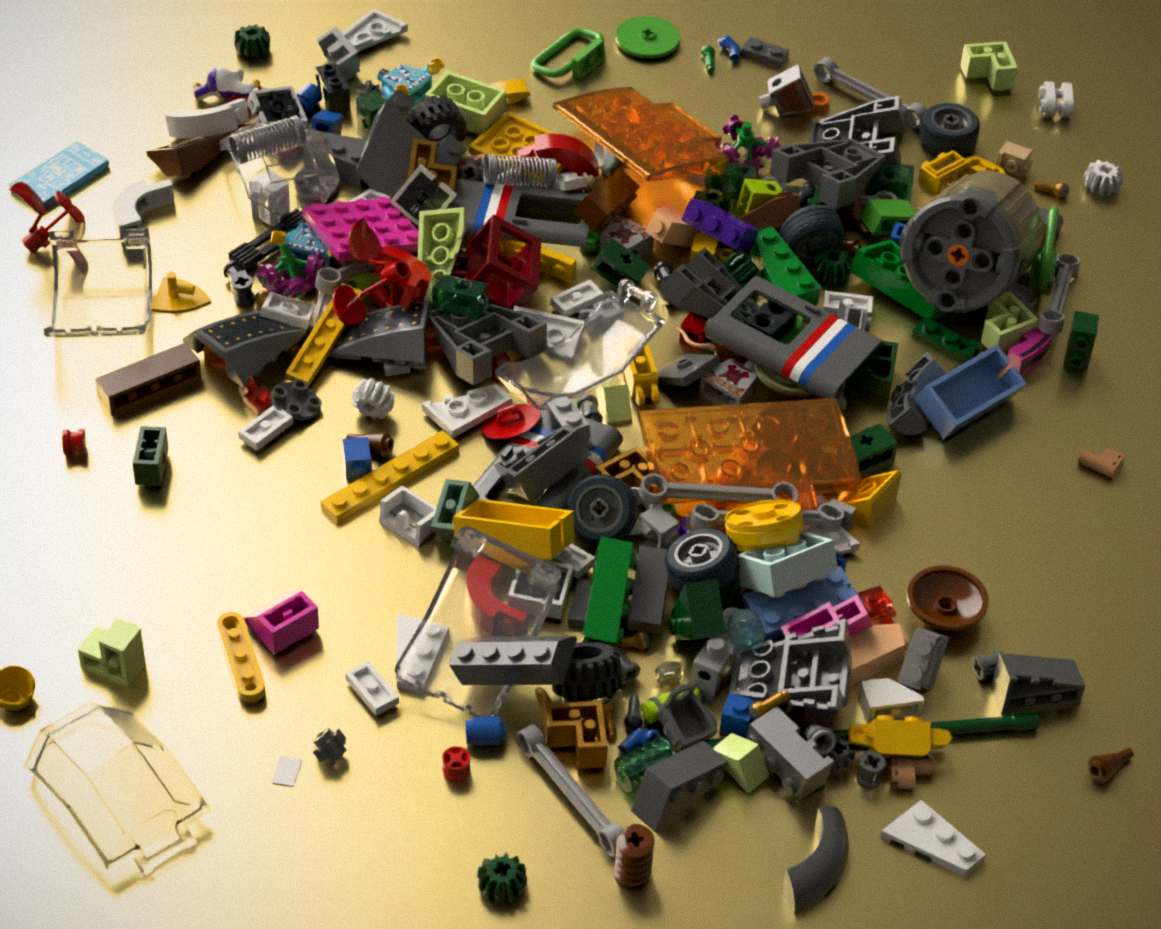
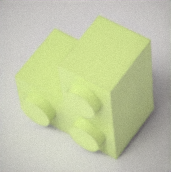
[961,42,1018,90]
[981,291,1039,353]
[77,618,146,687]

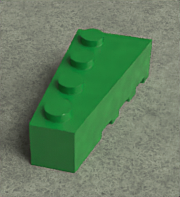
[749,226,821,305]
[850,240,949,320]
[581,536,636,647]

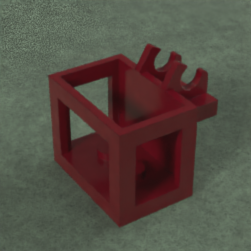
[449,214,542,310]

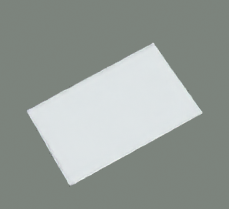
[271,755,302,787]

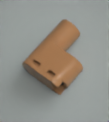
[1078,447,1126,479]
[889,757,934,790]

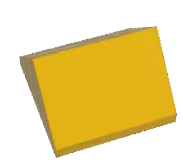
[841,470,901,528]

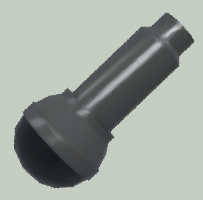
[798,182,816,203]
[624,694,643,731]

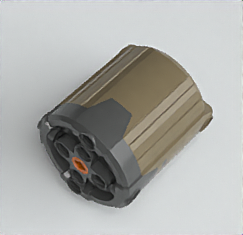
[899,171,1047,313]

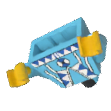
[377,57,445,108]
[270,222,335,267]

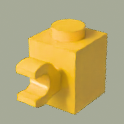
[690,232,734,265]

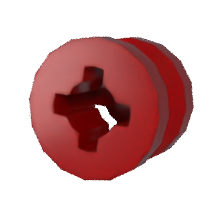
[62,429,86,455]
[442,746,471,783]

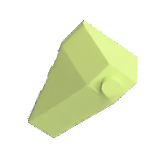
[417,207,466,304]

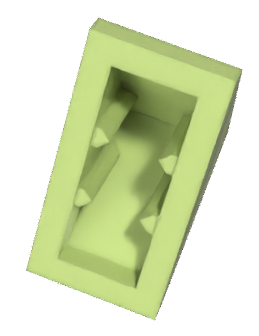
[596,384,632,426]
[713,733,769,794]

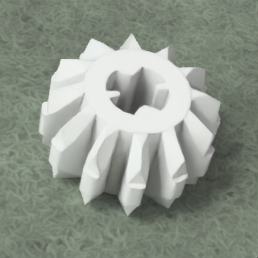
[1084,160,1124,196]
[351,378,395,420]

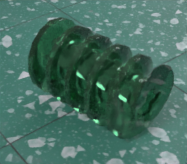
[614,737,676,793]

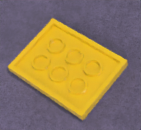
[469,112,566,188]

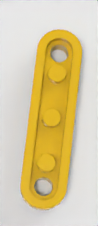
[217,612,265,702]

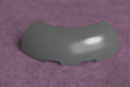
[887,352,946,435]
[783,806,849,913]

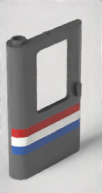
[450,179,590,248]
[704,276,884,405]
[473,405,623,510]

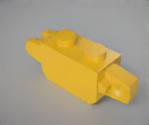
[622,336,660,406]
[849,715,952,759]

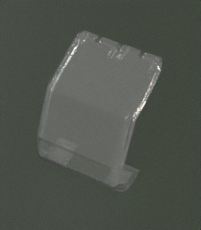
[43,228,153,337]
[394,526,562,717]

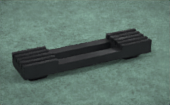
[228,208,307,270]

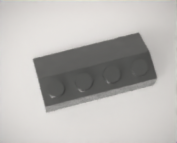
[449,636,577,685]

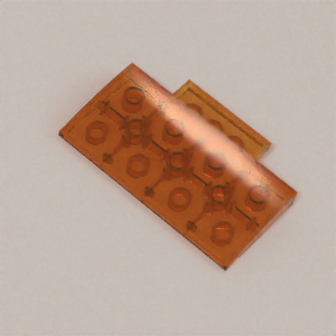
[553,87,728,181]
[638,398,862,511]

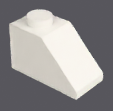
[858,678,924,724]

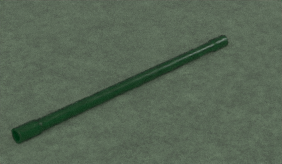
[705,712,1040,748]

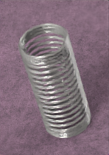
[229,116,307,165]
[483,154,557,188]

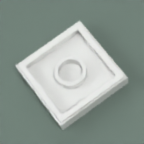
[260,292,315,330]

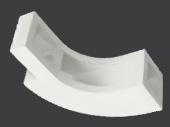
[165,99,250,139]
[113,179,175,244]

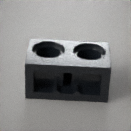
[315,63,351,113]
[744,300,798,342]

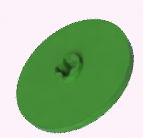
[615,16,680,58]

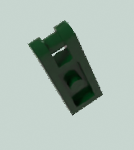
[912,317,983,364]

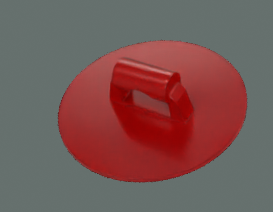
[482,404,541,439]

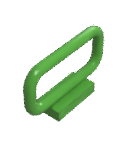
[531,28,606,80]
[1028,207,1059,290]

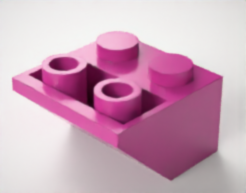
[244,590,319,654]

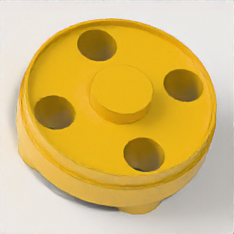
[725,500,805,552]

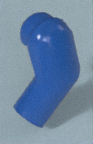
[718,35,741,62]
[618,729,661,756]

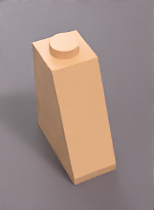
[645,203,701,247]
[849,623,908,687]

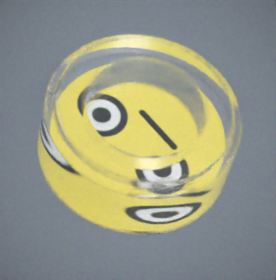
[654,661,683,685]

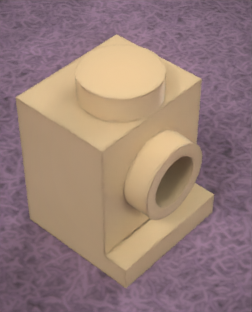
[996,141,1033,177]

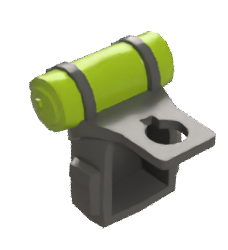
[640,681,718,751]

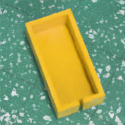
[453,499,574,561]

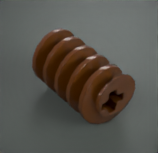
[614,824,655,886]

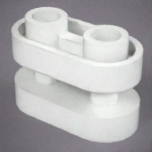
[1038,81,1074,118]

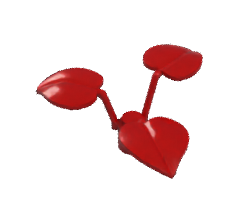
[9,182,88,275]
[332,217,415,325]

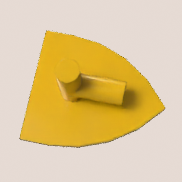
[150,272,211,312]

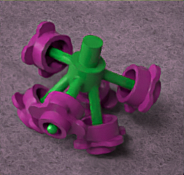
[714,114,781,176]
[256,243,325,298]

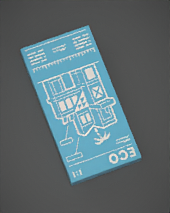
[8,140,110,208]

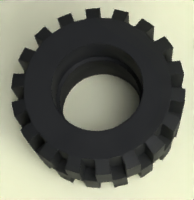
[406,95,468,148]
[552,642,622,700]

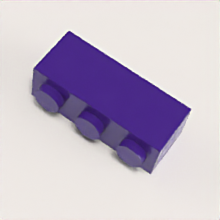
[681,198,760,251]

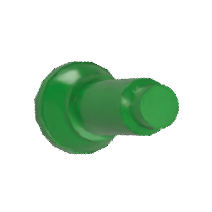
[700,45,715,73]

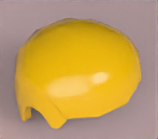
[0,665,36,711]

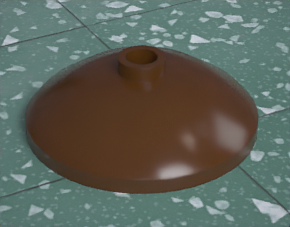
[907,566,989,631]

